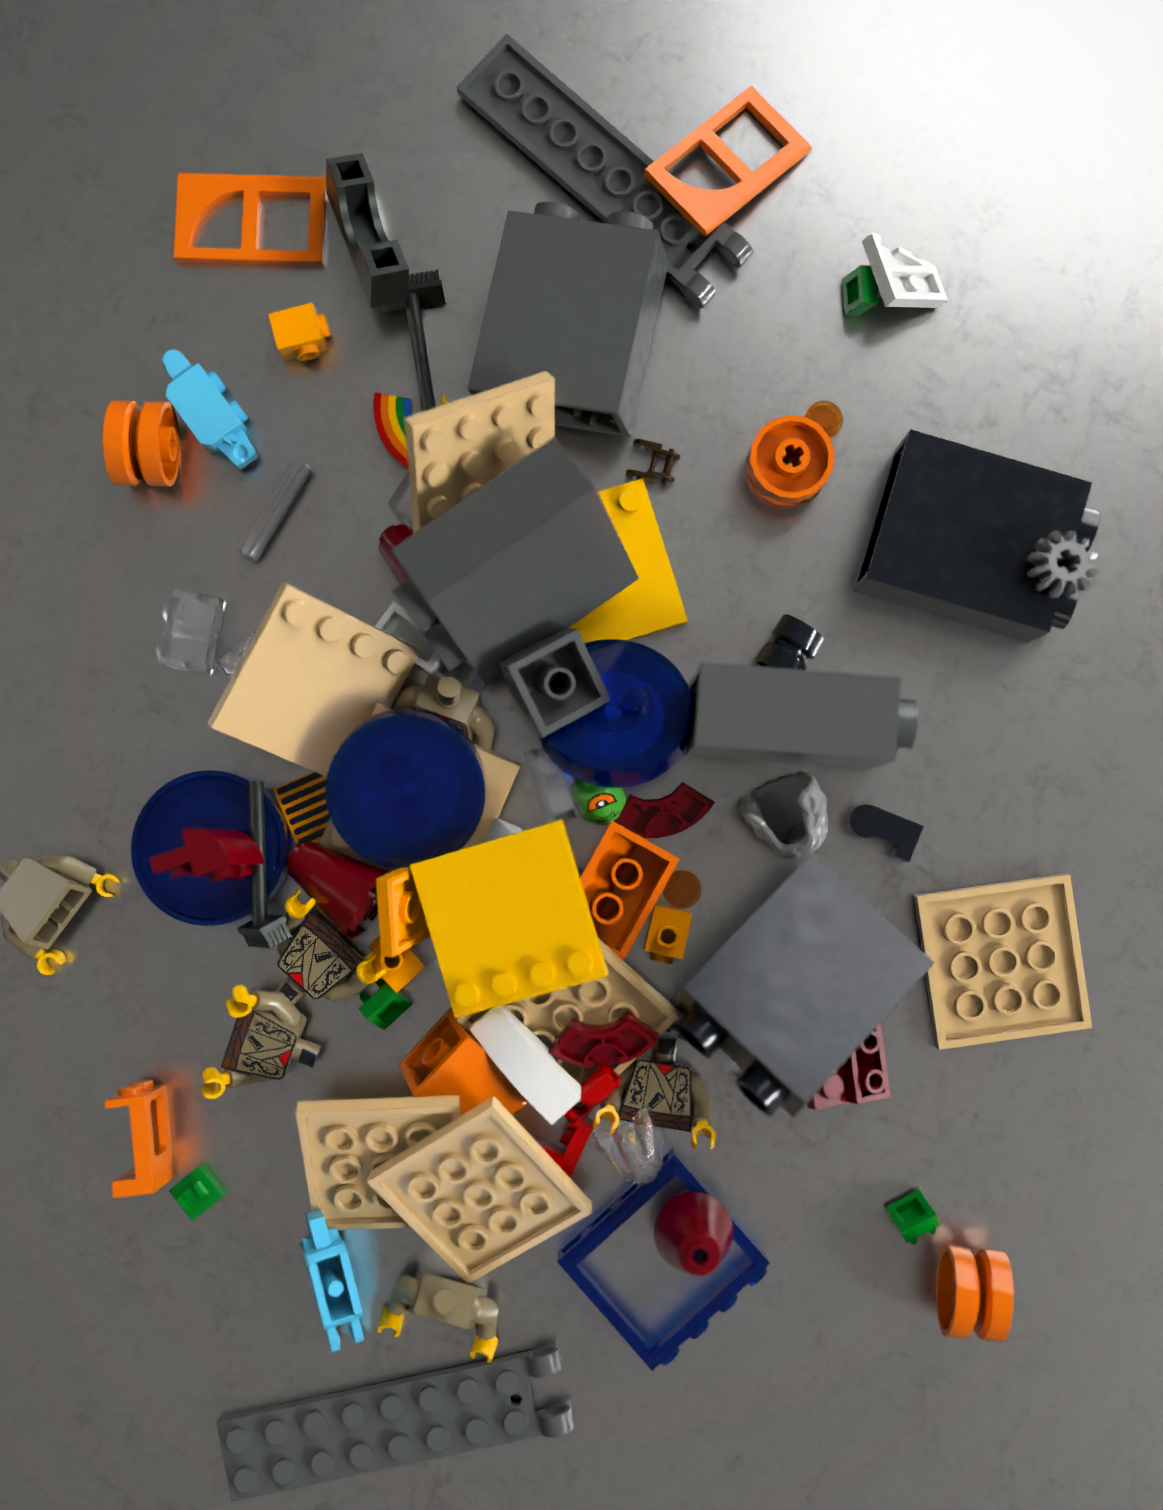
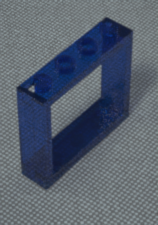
[557,1148,770,1371]

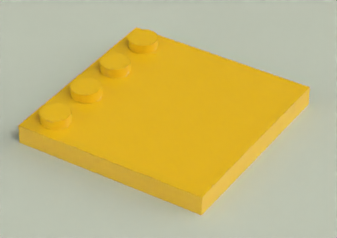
[569,478,688,653]
[410,820,608,1018]

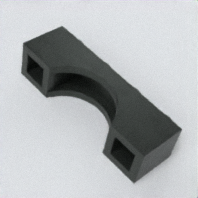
[326,153,409,308]

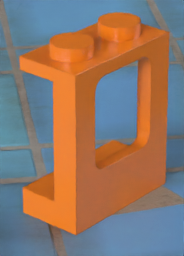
[104,1079,175,1198]

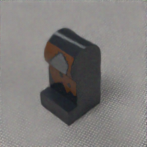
[845,804,924,862]

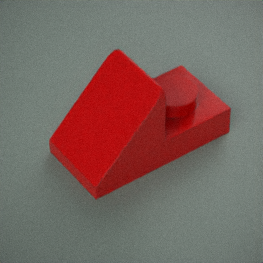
[534,1117,593,1178]

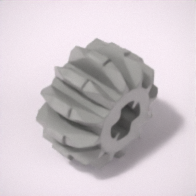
[1027,531,1099,599]

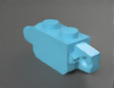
[162,349,258,470]
[299,1209,364,1352]

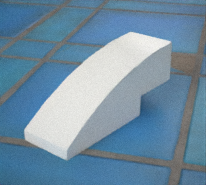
[375,601,485,692]
[470,1005,581,1125]

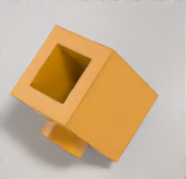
[268,302,331,362]
[643,904,693,964]
[365,935,429,993]

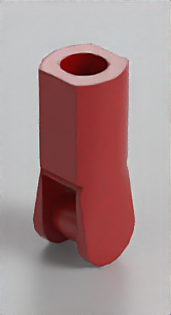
[563,1064,622,1129]

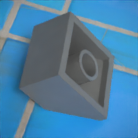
[497,628,611,738]

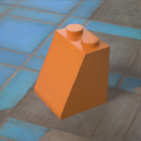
[398,1007,528,1116]

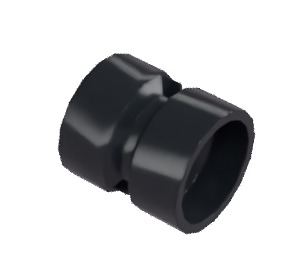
[755,614,825,670]

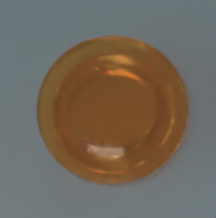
[805,401,843,438]
[663,870,701,909]

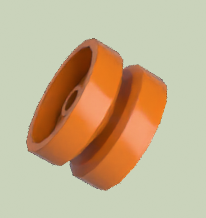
[103,400,180,487]
[745,415,835,511]
[936,1245,1014,1342]

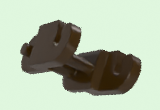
[626,439,680,485]

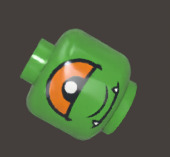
[571,766,626,825]

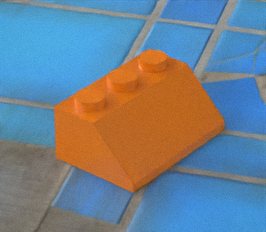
[580,820,680,961]

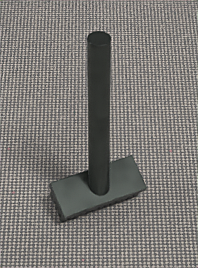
[380,270,446,412]
[237,781,292,949]

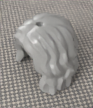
[738,771,828,859]

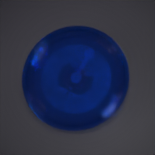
[537,639,693,788]
[325,709,486,869]
[131,770,292,926]

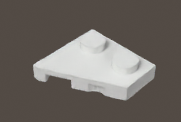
[862,233,948,308]

